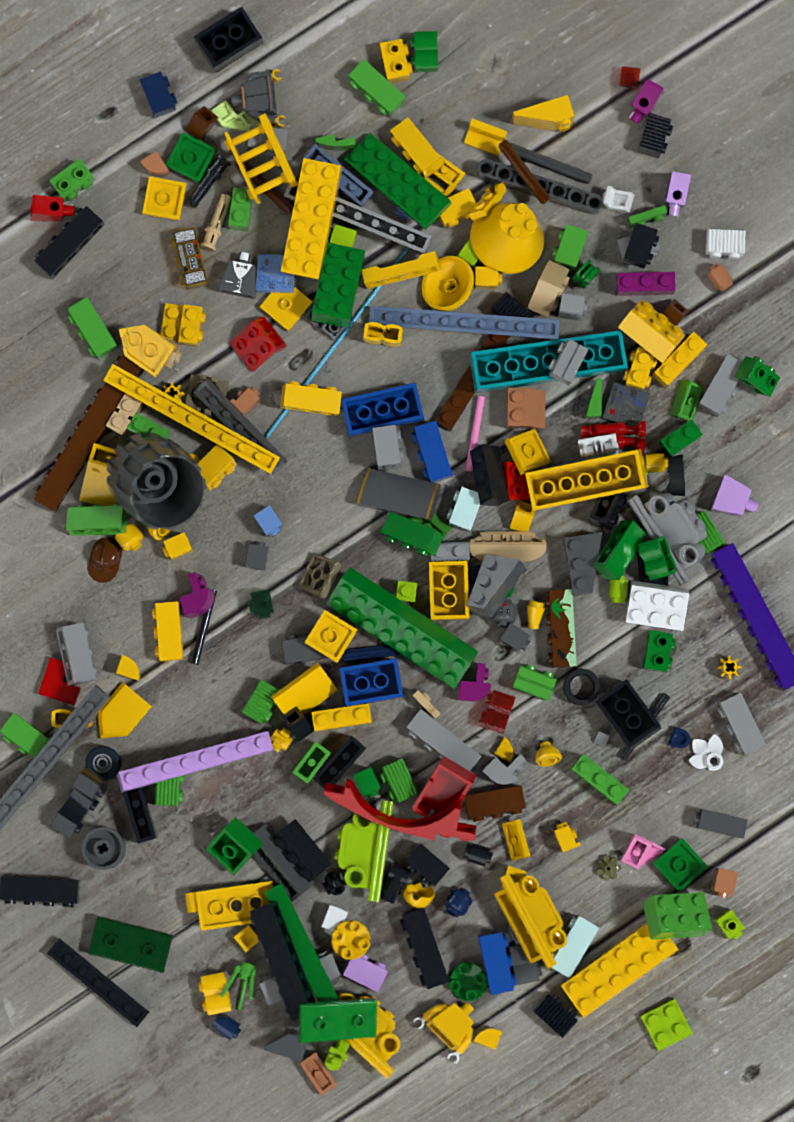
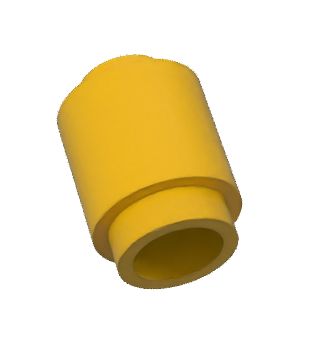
[643,453,668,473]

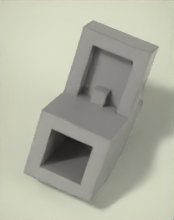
[482,754,526,785]

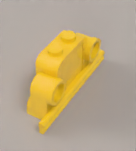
[494,873,567,969]
[338,993,400,1079]

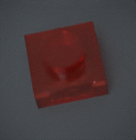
[619,66,641,89]

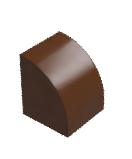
[186,106,219,140]
[662,299,689,326]

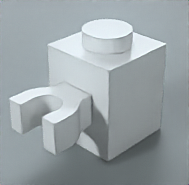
[322,905,348,935]

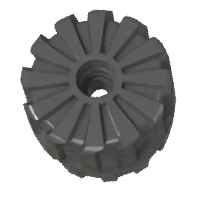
[106,432,206,530]

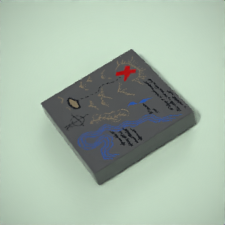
[602,382,650,426]

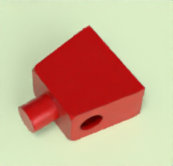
[30,195,74,222]

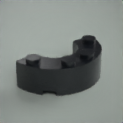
[51,767,107,838]

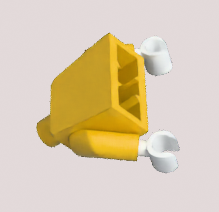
[413,1002,474,1064]

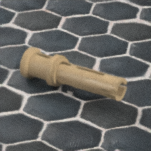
[199,194,232,252]

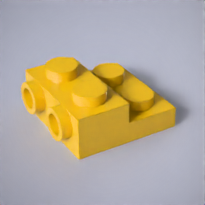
[161,303,206,347]

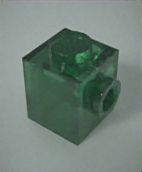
[248,590,274,619]

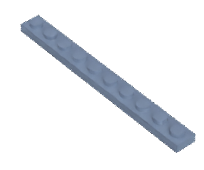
[369,306,560,339]

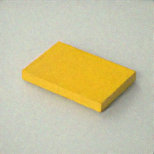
[271,663,338,715]

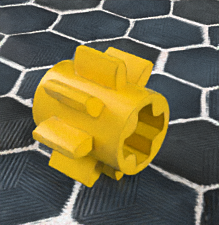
[163,382,185,402]
[717,655,742,680]
[270,728,293,752]

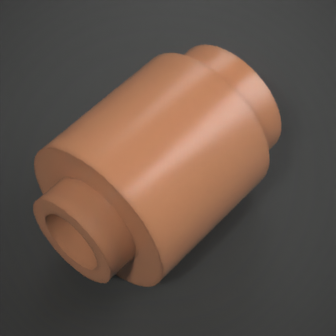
[707,263,734,292]

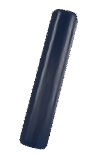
[343,645,400,661]

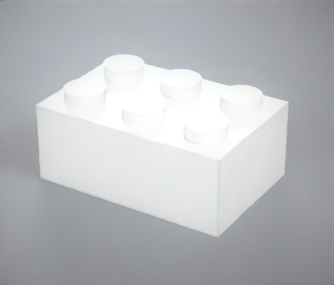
[625,580,689,631]

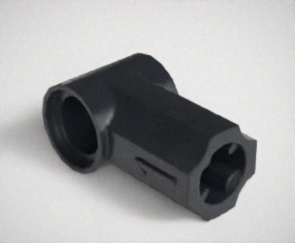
[380,862,411,904]

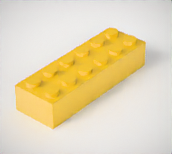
[281,158,343,280]
[525,449,649,511]
[560,922,679,1018]

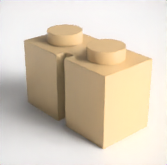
[106,393,143,438]

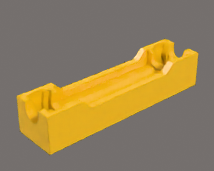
[362,251,441,289]

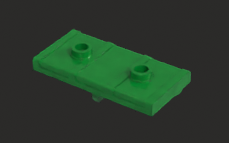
[299,998,377,1043]

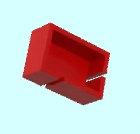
[412,755,477,818]

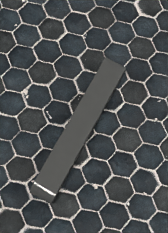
[477,159,603,215]

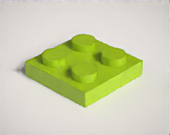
[640,998,693,1051]

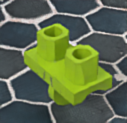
[325,1040,350,1071]

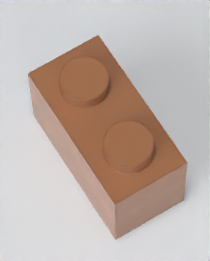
[710,868,738,898]

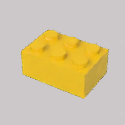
[618,300,686,363]
[429,561,469,621]

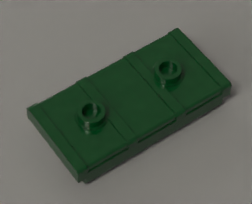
[88,916,173,973]

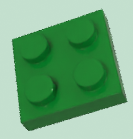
[166,132,217,183]
[653,838,708,893]

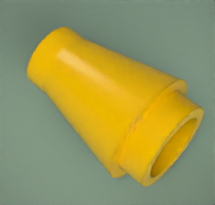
[527,601,545,629]

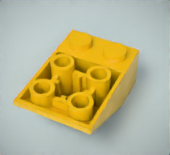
[79,443,118,506]

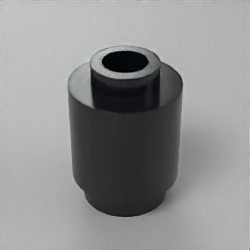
[463,843,493,867]

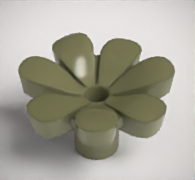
[596,855,621,881]

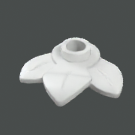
[689,734,723,771]

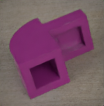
[180,572,215,619]
[458,663,491,702]

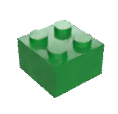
[206,817,264,876]

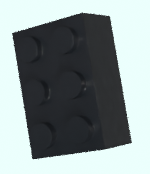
[194,6,263,73]
[595,679,662,751]

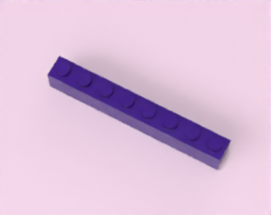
[710,543,794,691]

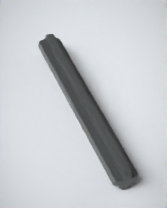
[509,142,592,184]

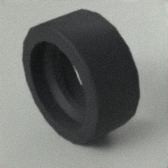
[563,668,600,706]

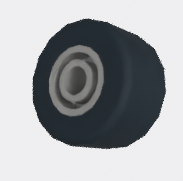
[85,746,121,781]

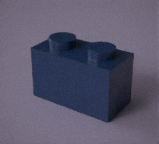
[140,71,177,118]

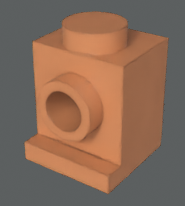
[230,386,260,416]

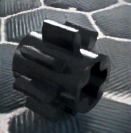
[322,872,347,896]

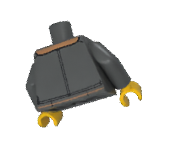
[232,69,285,128]

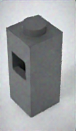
[694,809,748,839]

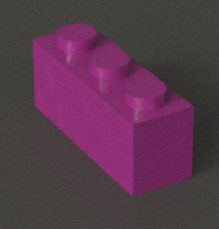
[616,272,676,296]

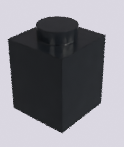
[281,706,314,742]

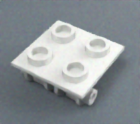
[578,433,619,461]

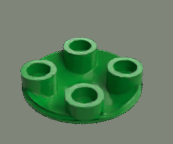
[449,962,488,1001]

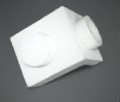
[603,186,635,213]

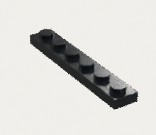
[47,938,150,1027]

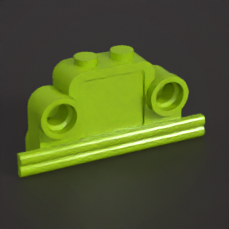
[334,800,393,902]

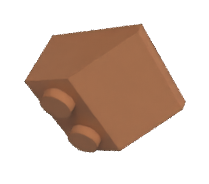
[507,388,545,429]

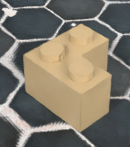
[527,260,570,317]

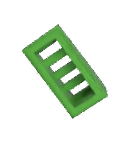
[585,378,602,419]

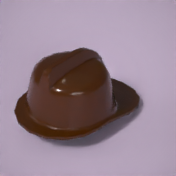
[88,537,122,583]

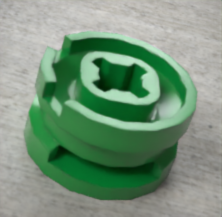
[572,260,601,289]

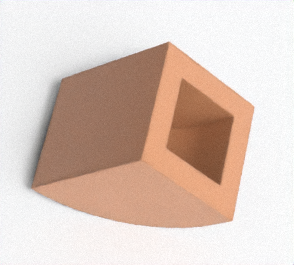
[140,151,170,177]

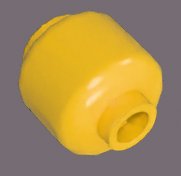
[115,523,143,551]

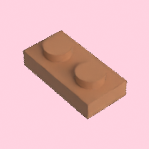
[300,1052,338,1096]

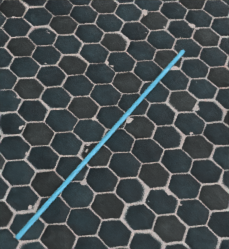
[265,247,410,438]

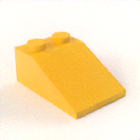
[512,95,575,132]

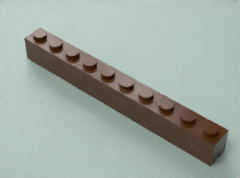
[34,354,143,513]

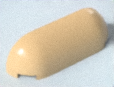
[469,531,546,561]

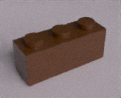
[464,785,526,822]

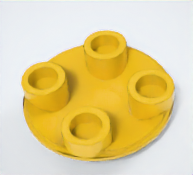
[331,920,370,960]

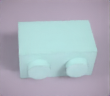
[447,487,480,532]

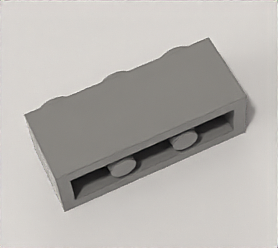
[698,354,742,417]
[56,623,96,686]
[717,693,766,756]

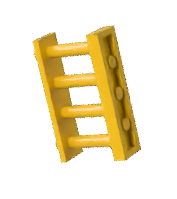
[224,113,298,204]

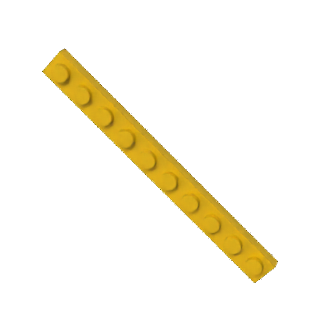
[103,364,280,474]

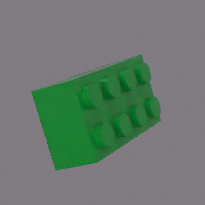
[312,243,365,328]

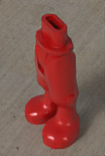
[581,421,647,456]

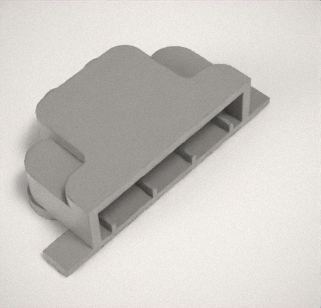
[628,493,707,586]

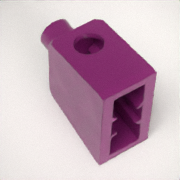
[629,78,664,124]

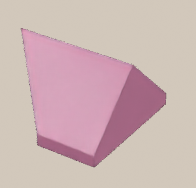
[621,834,667,869]

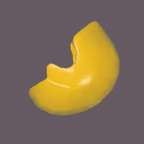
[404,882,435,909]

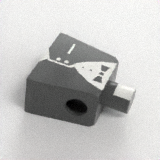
[219,252,256,299]

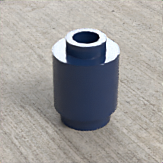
[212,1013,242,1040]

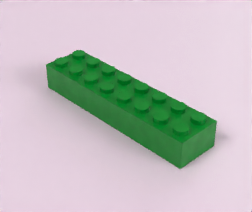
[326,567,479,689]

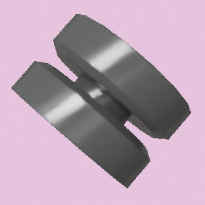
[81,827,127,870]

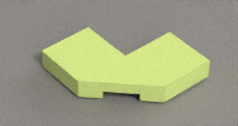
[211,100,261,131]

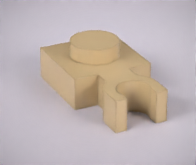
[412,690,441,719]

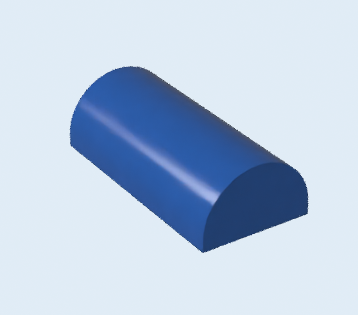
[341,383,424,437]

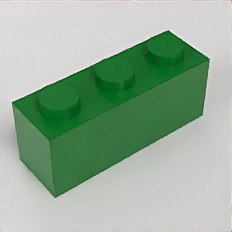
[381,512,444,556]
[593,520,647,580]

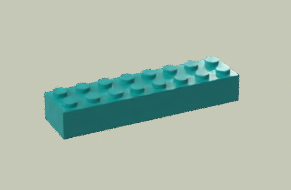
[469,330,628,393]

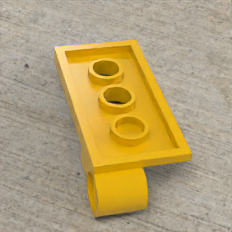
[185,881,273,931]

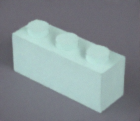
[552,915,599,978]

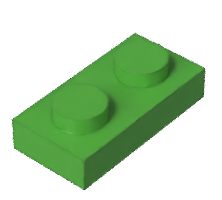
[628,205,667,228]

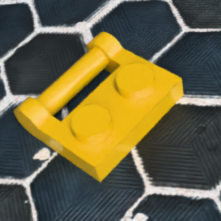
[420,154,465,198]

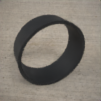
[669,454,685,496]

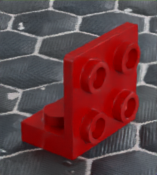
[230,316,287,372]
[502,462,538,501]

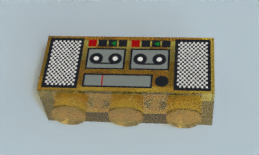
[170,227,209,290]

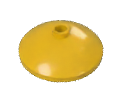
[422,256,474,311]

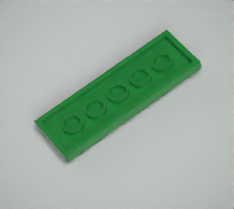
[344,133,452,231]

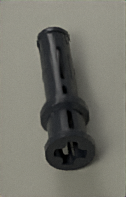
[186,154,231,209]

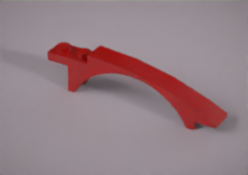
[324,780,477,841]

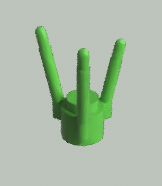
[220,962,256,1010]

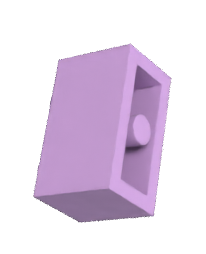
[343,955,388,992]

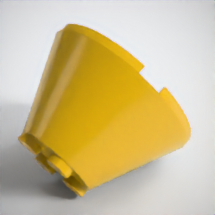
[470,202,544,274]

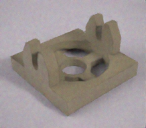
[185,374,229,419]
[297,553,342,600]

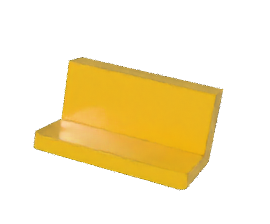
[464,118,508,156]

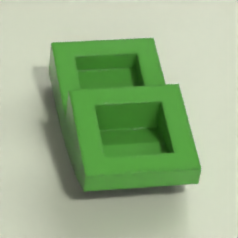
[315,134,356,151]

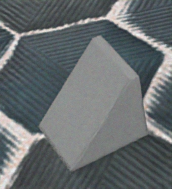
[593,731,610,747]

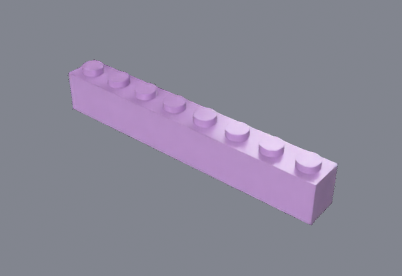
[117,731,273,792]

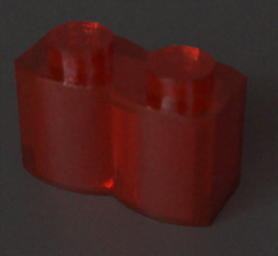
[479,690,516,734]

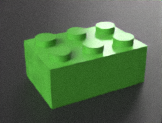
[643,892,712,940]

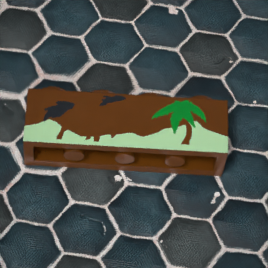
[545,589,577,668]

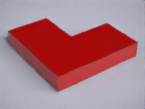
[38,657,81,706]

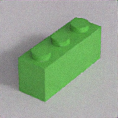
[348,59,406,117]
[67,297,118,360]
[66,504,129,536]
[0,713,50,759]
[571,754,629,805]

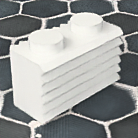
[705,229,746,259]

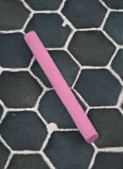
[465,396,485,472]

